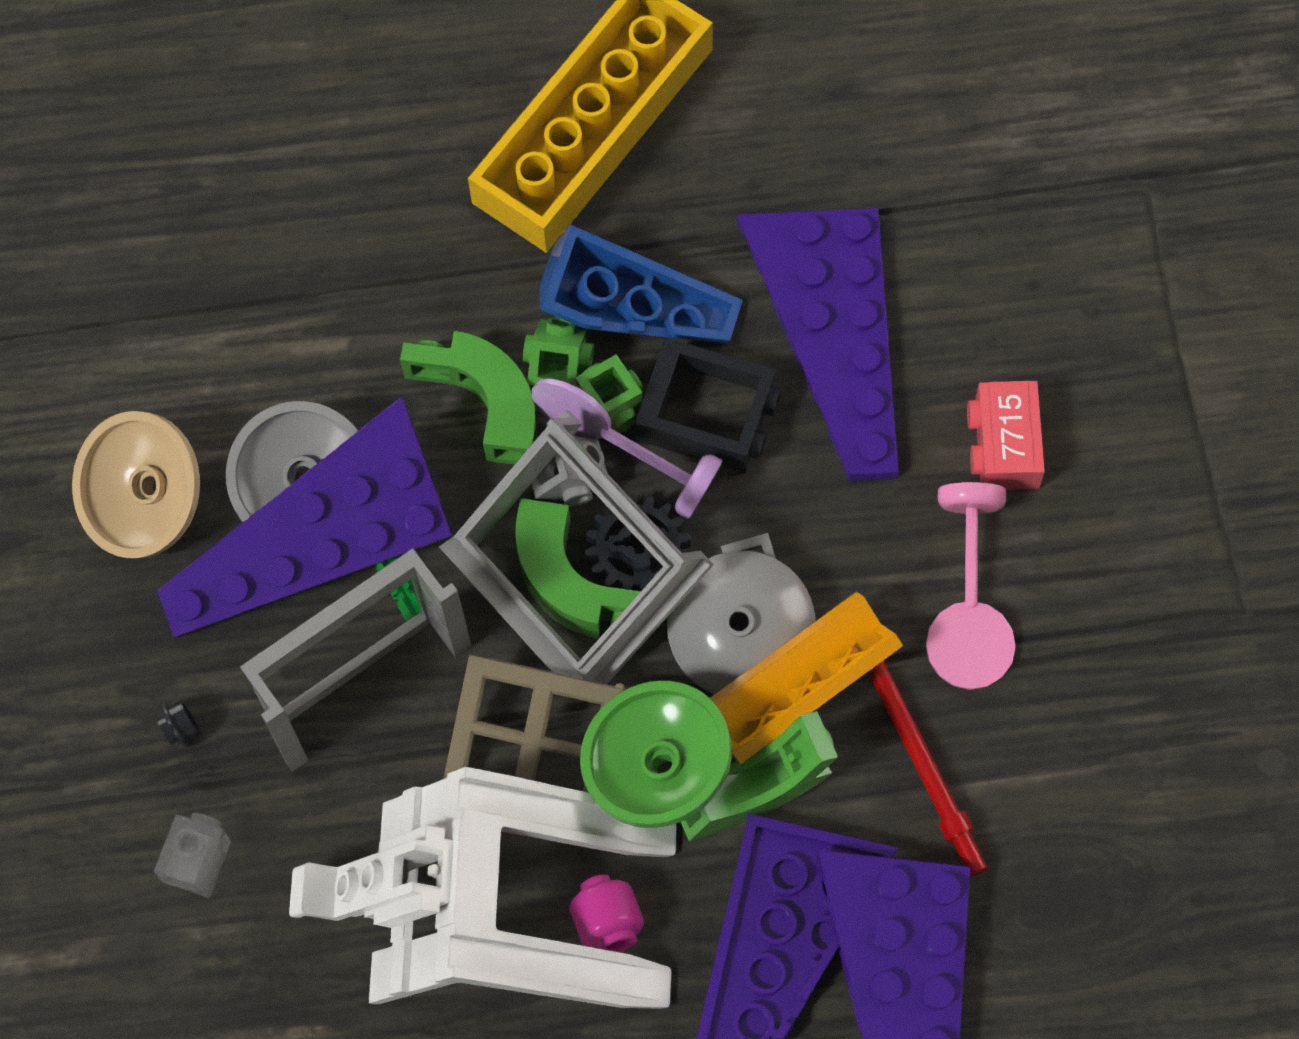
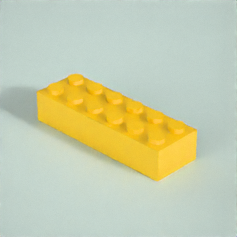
[468,0,713,253]

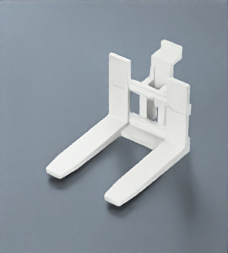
[289,767,676,1009]

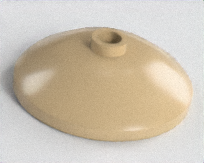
[72,411,200,558]

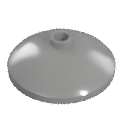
[226,401,359,522]
[667,551,816,695]

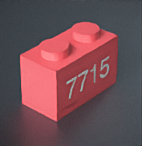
[967,381,1045,490]

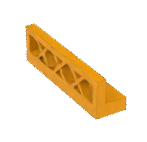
[710,592,903,765]

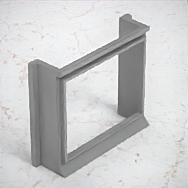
[439,410,714,684]
[240,548,472,772]

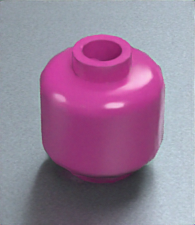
[569,875,644,953]

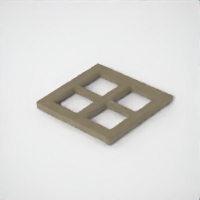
[443,654,626,793]

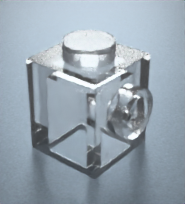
[154,813,231,898]

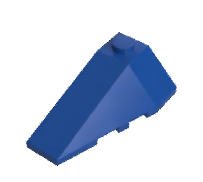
[539,224,743,344]

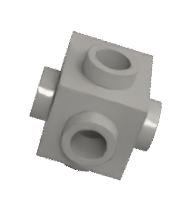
[532,433,607,506]

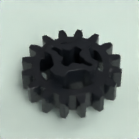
[585,495,691,592]

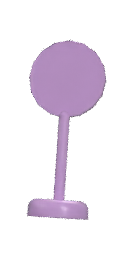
[532,379,723,520]

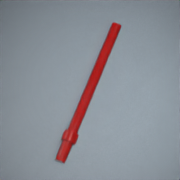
[868,660,988,877]

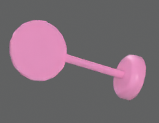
[926,482,1016,690]

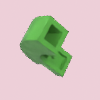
[400,331,538,465]
[515,498,640,639]
[681,711,838,841]

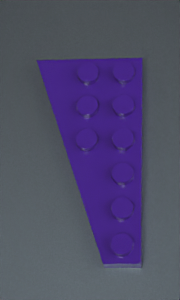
[737,208,899,481]
[157,396,453,637]
[697,814,898,1039]
[815,850,970,1039]

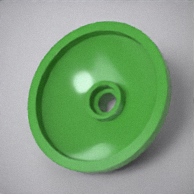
[580,681,732,828]

